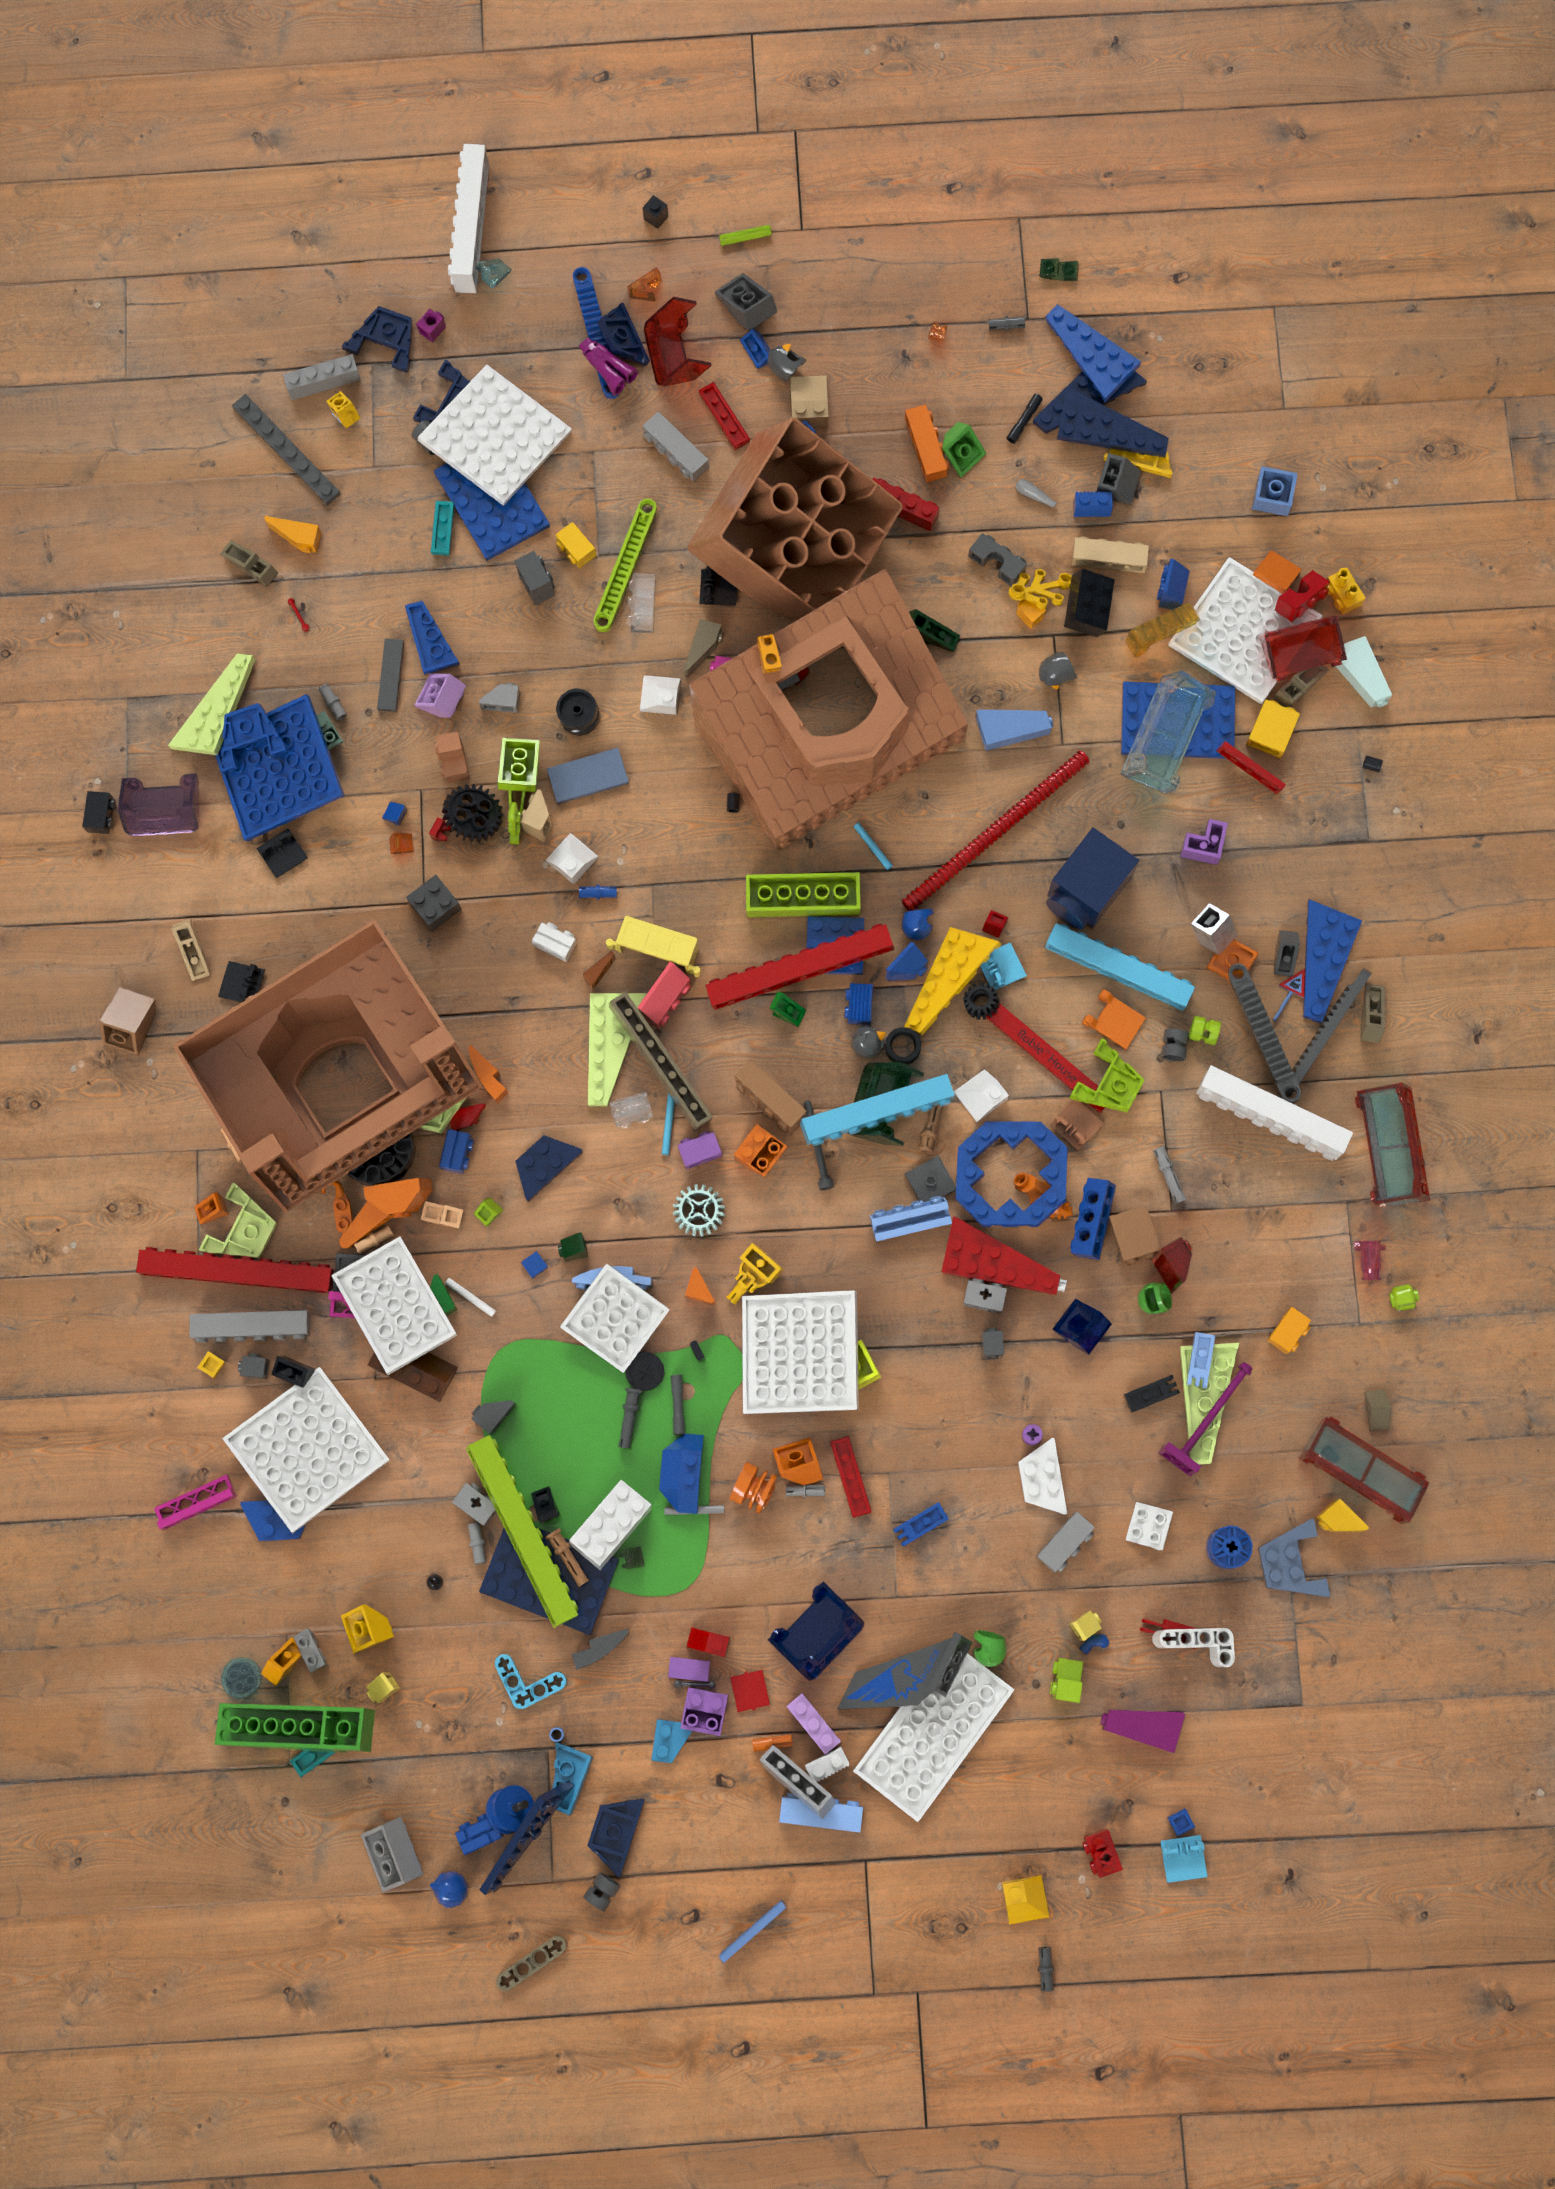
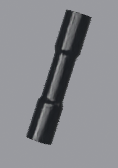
[1006,394,1043,444]

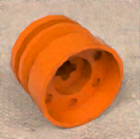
[729,1462,777,1514]

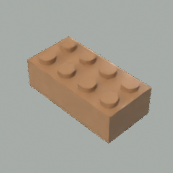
[735,1059,807,1135]

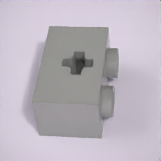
[963,1278,1007,1314]
[452,1483,496,1526]

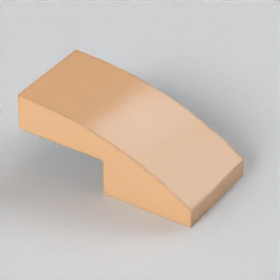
[420,1201,463,1229]

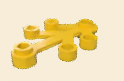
[1008,569,1072,609]

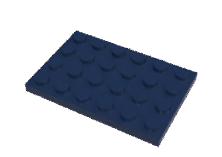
[479,1527,619,1635]

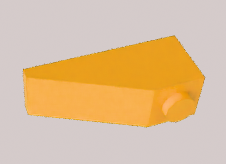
[264,516,322,553]

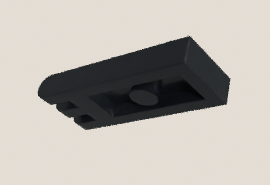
[1124,1375,1180,1413]

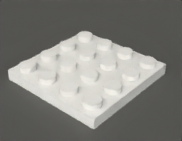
[560,1263,670,1373]

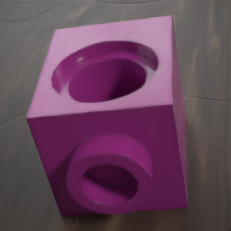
[416,308,446,343]

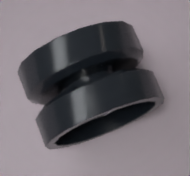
[556,688,600,736]

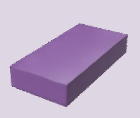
[668,1657,710,1682]

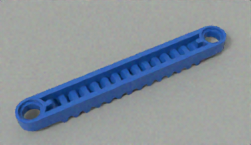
[573,267,620,399]

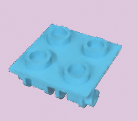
[980,942,1027,990]
[1160,1835,1208,1883]

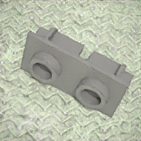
[293,1628,327,1673]

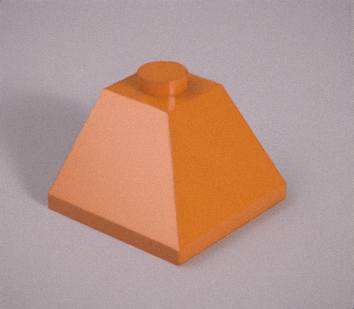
[772,1438,823,1485]

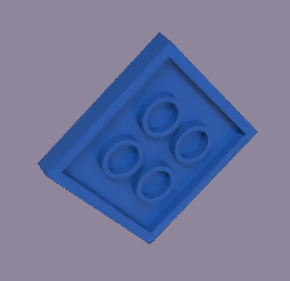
[807,916,864,975]

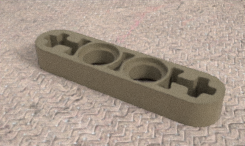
[496,1935,567,1991]

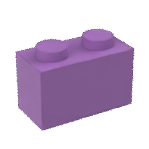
[678,1131,722,1170]

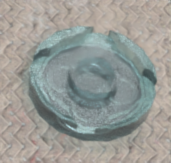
[221,1657,262,1698]

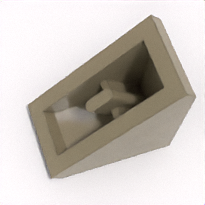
[1364,1390,1391,1431]

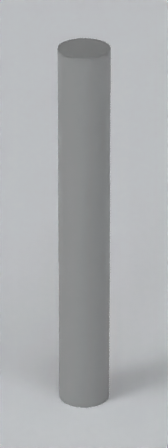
[664,1505,724,1515]

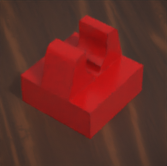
[429,817,451,842]

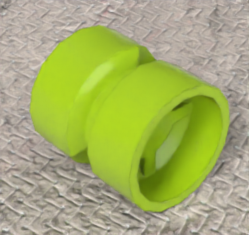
[1189,1015,1221,1046]

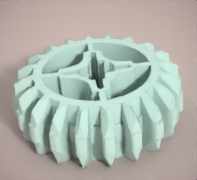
[673,1184,725,1237]

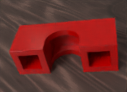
[1274,570,1330,622]

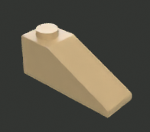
[172,918,210,981]

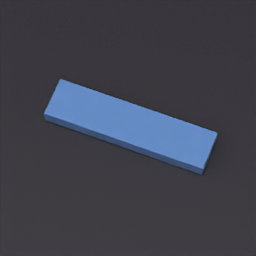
[719,1900,787,1963]

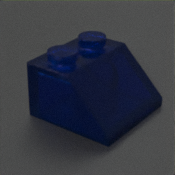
[1052,1299,1112,1355]

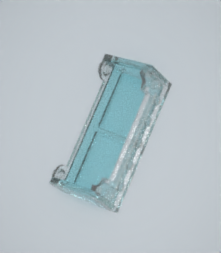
[1120,670,1217,793]

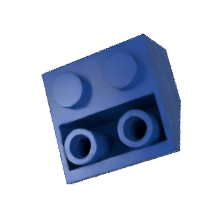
[1156,558,1190,612]

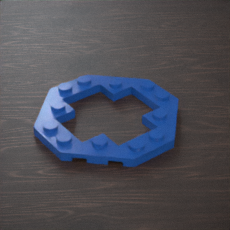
[956,1122,1068,1227]

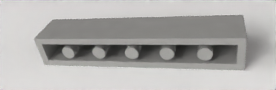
[189,1310,310,1343]

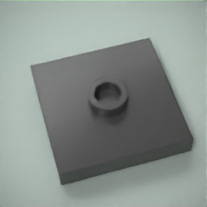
[904,1155,956,1202]

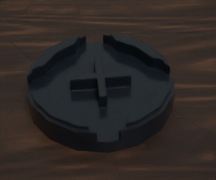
[625,1352,665,1391]

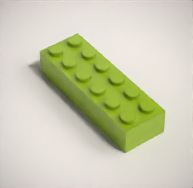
[746,872,860,917]

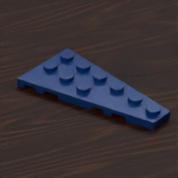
[1303,899,1362,1024]

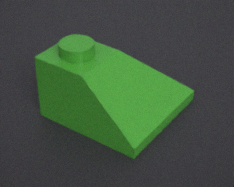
[942,422,987,477]

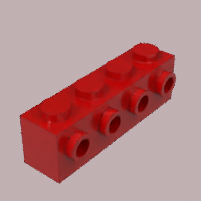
[872,477,939,532]

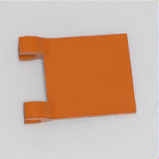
[1082,989,1146,1050]

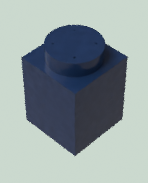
[1046,827,1139,929]

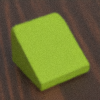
[473,1198,503,1227]

